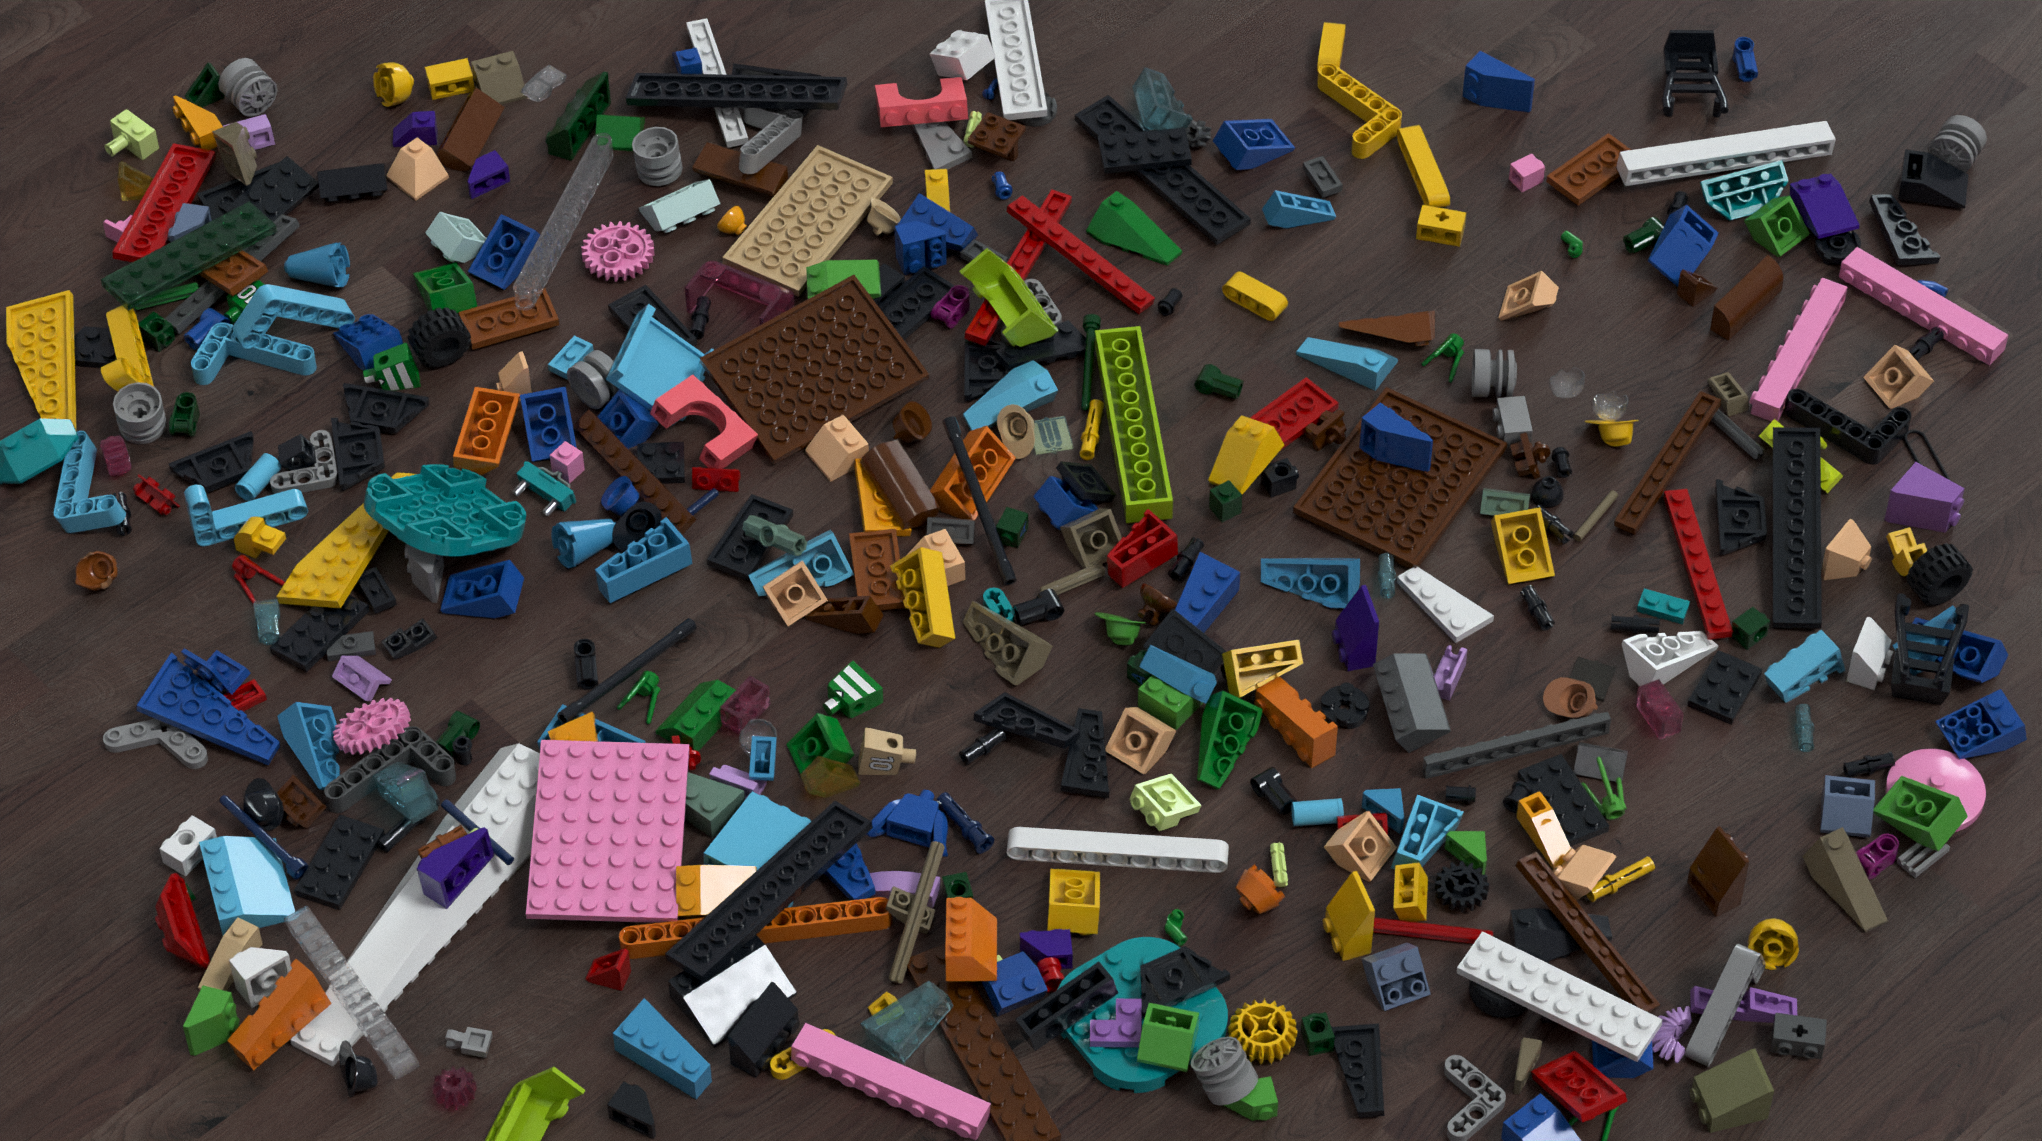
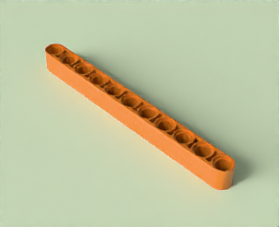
[619,897,893,959]

